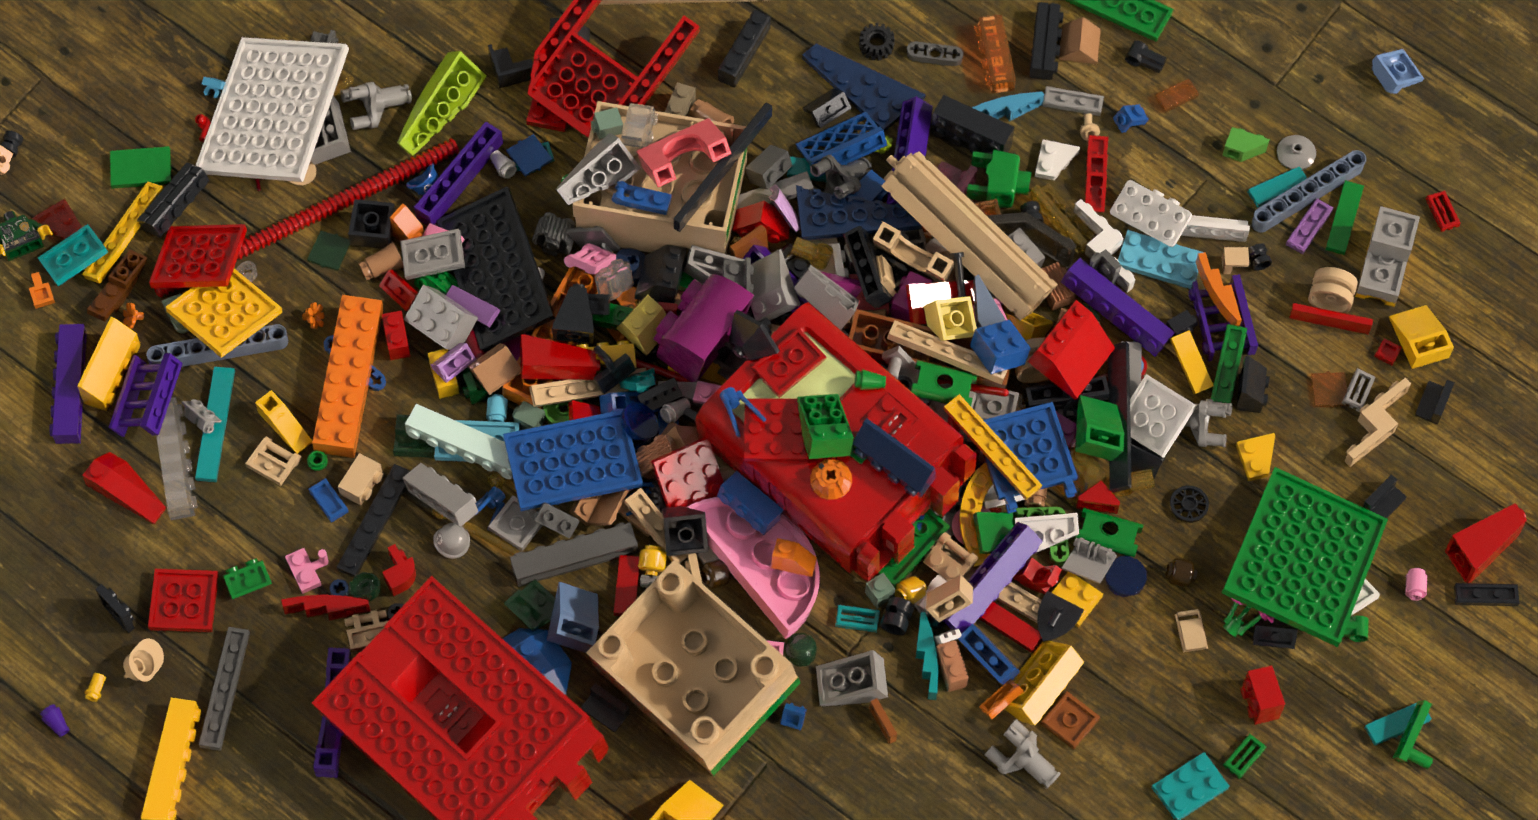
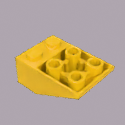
[1389,305,1454,369]
[650,780,723,820]

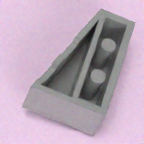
[311,96,351,165]
[683,245,744,284]
[794,265,859,330]

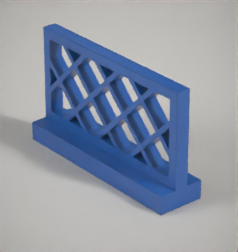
[796,112,887,178]

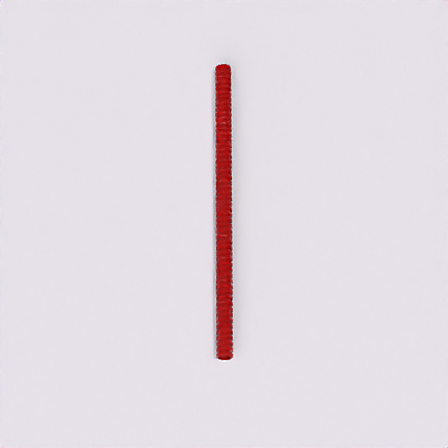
[154,138,459,298]

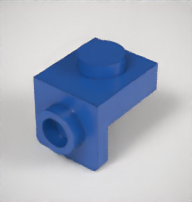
[1113,104,1149,133]

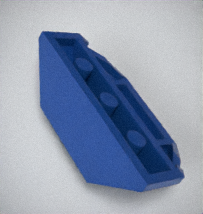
[503,628,572,695]

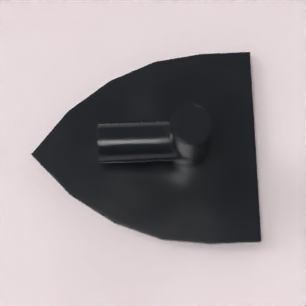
[1037,591,1084,642]

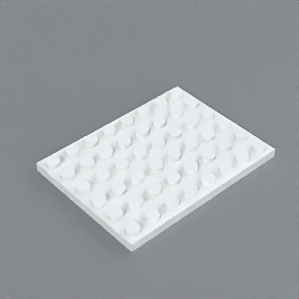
[196,37,349,182]

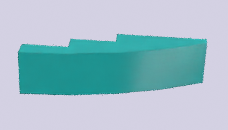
[916,611,938,700]

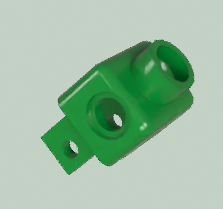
[966,150,1031,208]

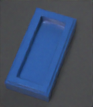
[308,478,349,523]

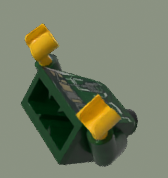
[0,211,53,262]

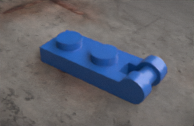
[611,181,672,215]

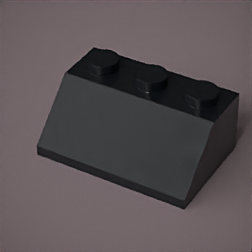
[634,244,687,303]

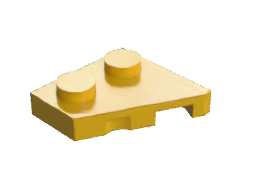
[1236,433,1275,481]

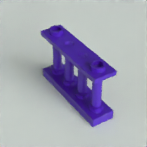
[1188,274,1258,361]
[109,353,183,437]

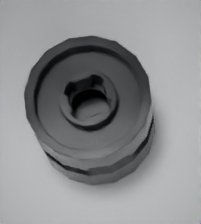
[880,597,915,636]

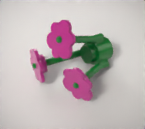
[1223,598,1274,637]

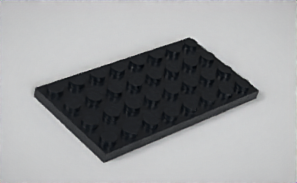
[437,186,556,352]

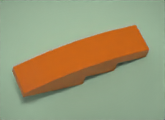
[1196,252,1241,326]

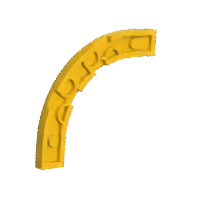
[959,462,993,569]

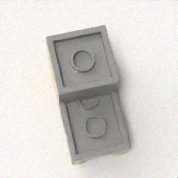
[1355,206,1420,307]

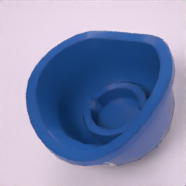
[406,163,439,196]

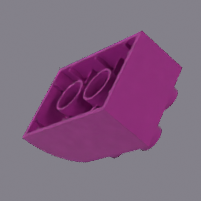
[653,274,754,382]

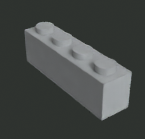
[403,463,479,527]

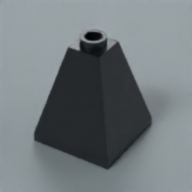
[552,284,594,344]

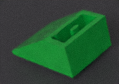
[797,394,854,459]
[1075,395,1124,461]

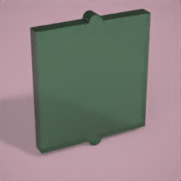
[307,230,350,271]

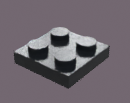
[95,584,135,634]

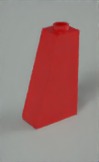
[520,334,600,380]

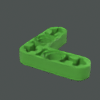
[1012,507,1069,566]

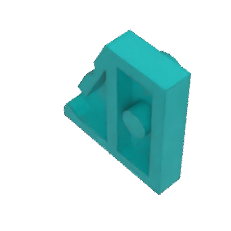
[619,368,656,393]

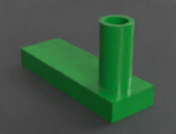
[1392,700,1433,769]

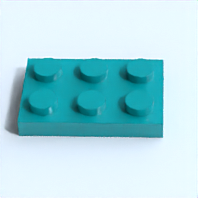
[38,224,108,286]
[1152,752,1229,820]

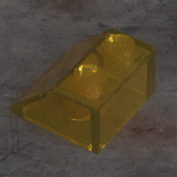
[1056,449,1107,506]

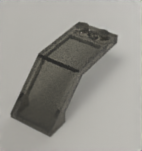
[987,212,1076,268]

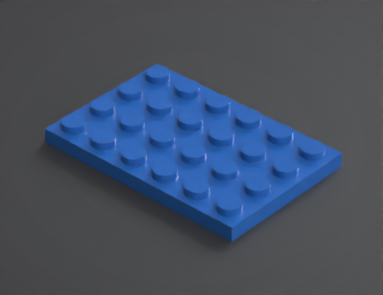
[503,410,643,511]

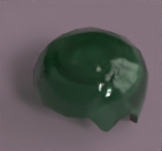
[348,572,381,602]
[785,633,817,667]

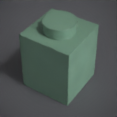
[591,107,623,139]
[512,401,546,430]
[865,573,895,609]

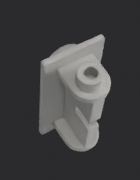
[181,399,222,433]

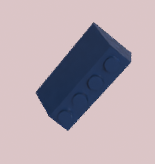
[852,418,936,498]

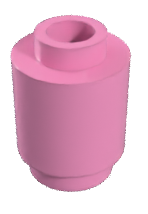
[1405,568,1427,601]

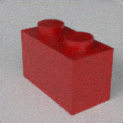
[382,310,410,361]

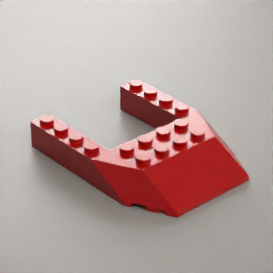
[528,0,700,139]

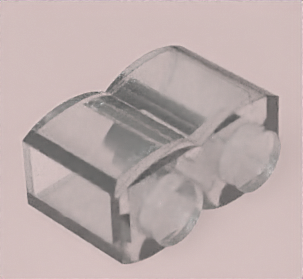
[621,103,658,148]
[594,259,634,301]

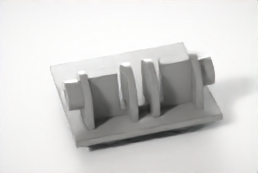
[1062,537,1117,584]

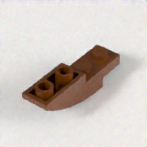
[87,250,147,322]

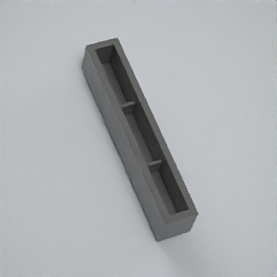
[510,523,638,587]

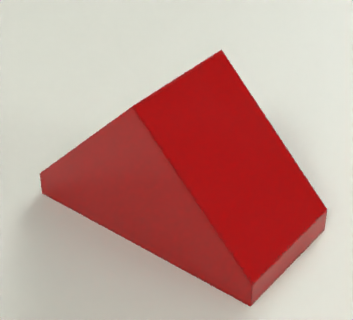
[1076,480,1120,514]

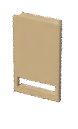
[876,255,897,297]
[1175,609,1208,652]

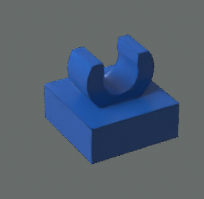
[781,703,806,730]

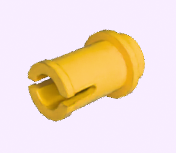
[85,673,106,702]

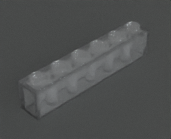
[156,397,198,520]

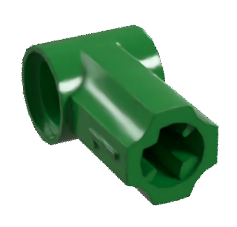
[1343,615,1369,642]

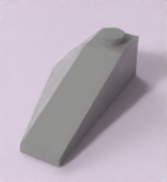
[556,133,641,205]

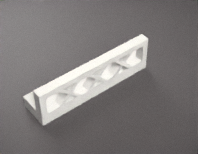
[1181,215,1250,242]

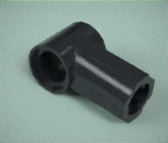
[1125,41,1167,73]

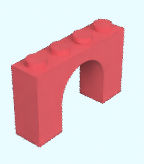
[636,118,731,187]

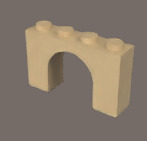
[873,222,954,282]

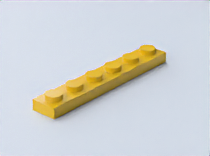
[82,181,164,284]
[943,394,1042,500]

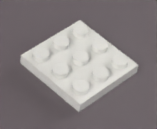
[1130,374,1197,458]

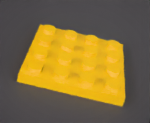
[166,268,282,358]

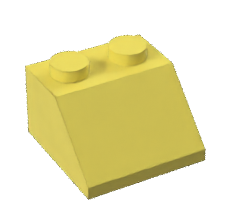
[616,295,666,356]
[924,296,977,341]

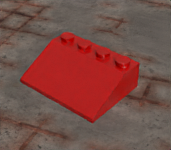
[1027,300,1115,400]

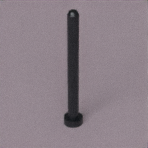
[950,252,966,298]

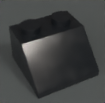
[1236,356,1270,413]

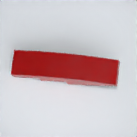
[1085,135,1108,213]
[281,595,371,621]

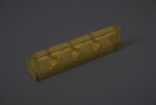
[1030,183,1096,255]

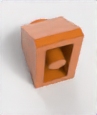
[390,204,424,241]
[771,538,817,577]

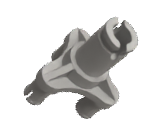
[340,82,412,130]
[1185,399,1232,447]
[984,719,1061,789]

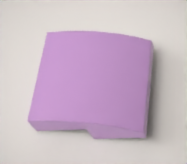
[769,184,800,232]

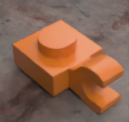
[29,272,55,309]

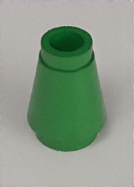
[854,369,886,390]

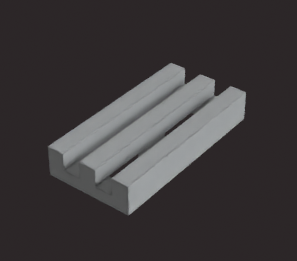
[1342,368,1375,412]

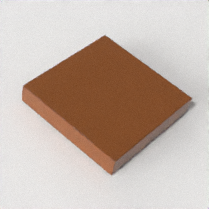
[730,225,768,259]
[1041,691,1100,750]

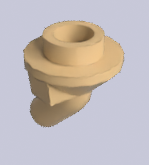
[1080,114,1100,141]

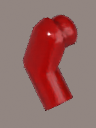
[195,114,211,143]

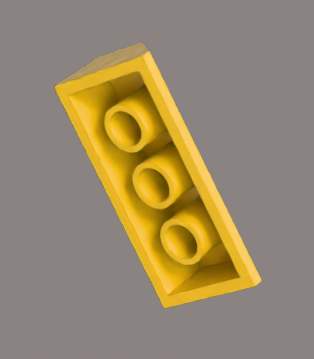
[77,317,140,411]
[1004,641,1084,725]

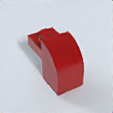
[382,544,416,597]
[1013,557,1062,593]

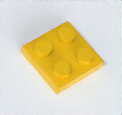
[1052,572,1103,628]

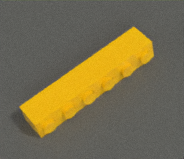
[141,697,201,820]

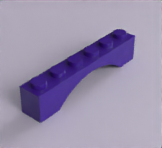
[314,648,352,778]

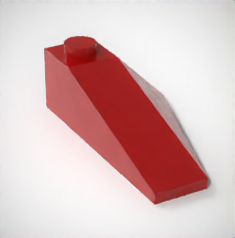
[82,452,166,524]

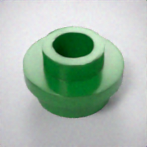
[307,451,328,471]

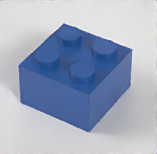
[970,319,1031,374]

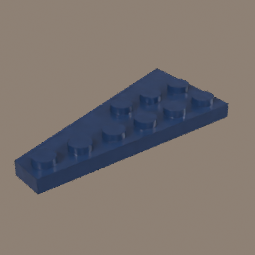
[802,44,926,132]
[796,185,922,241]

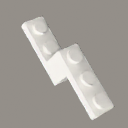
[1073,199,1135,293]

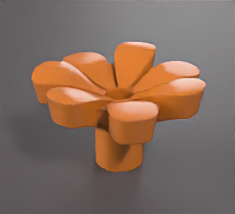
[302,302,325,329]
[123,303,144,329]

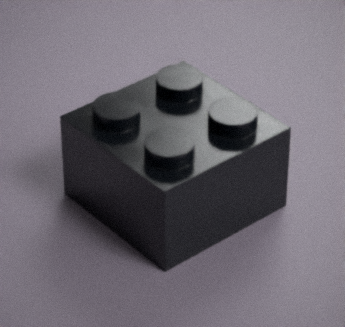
[348,199,395,249]

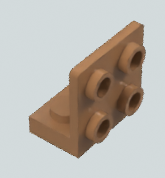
[569,490,628,526]

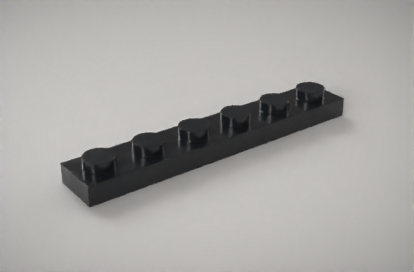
[336,464,410,578]

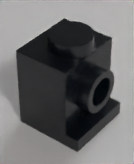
[1166,310,1198,337]

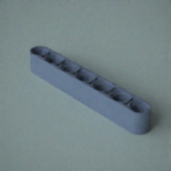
[1251,150,1366,232]
[146,324,289,367]

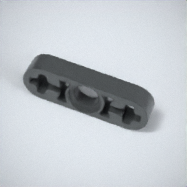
[907,41,963,66]

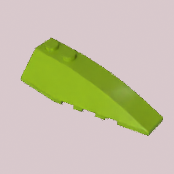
[397,51,487,156]

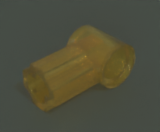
[790,237,833,270]
[1115,469,1155,497]

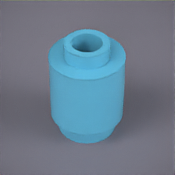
[486,394,508,422]

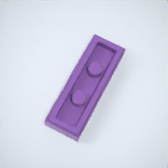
[1286,198,1333,254]
[446,285,500,328]

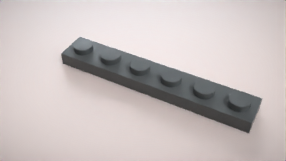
[199,627,250,751]

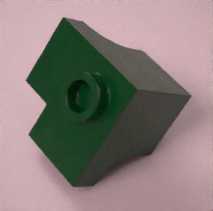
[461,368,494,405]

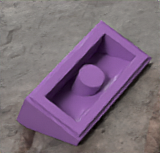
[431,343,476,383]

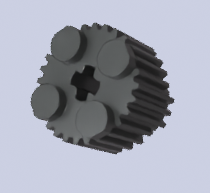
[532,212,576,256]

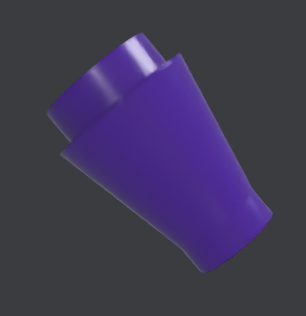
[40,704,70,737]

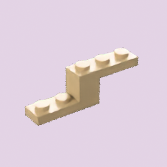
[1345,378,1411,467]

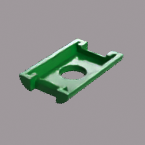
[911,360,977,406]
[1074,508,1144,558]

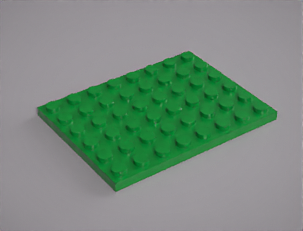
[1221,467,1388,647]

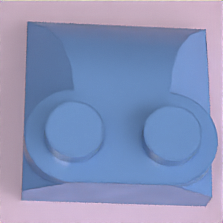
[1372,49,1424,94]

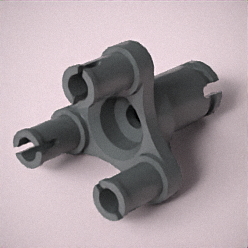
[810,155,872,199]

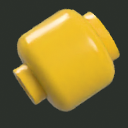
[638,545,666,576]
[895,576,927,605]

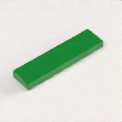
[1325,180,1364,255]
[1211,324,1247,403]

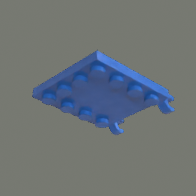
[983,402,1078,514]

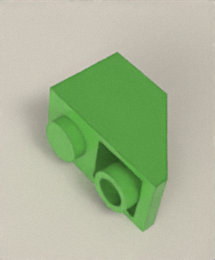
[1222,127,1270,162]

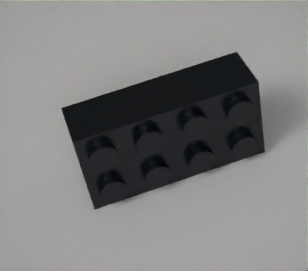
[931,95,1015,154]

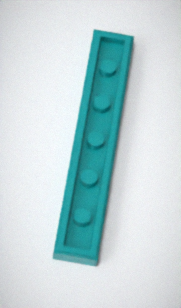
[195,367,235,482]

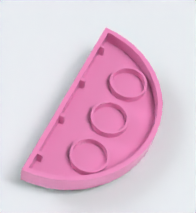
[688,497,820,639]

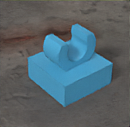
[202,77,226,98]

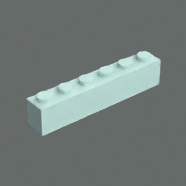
[405,404,513,479]

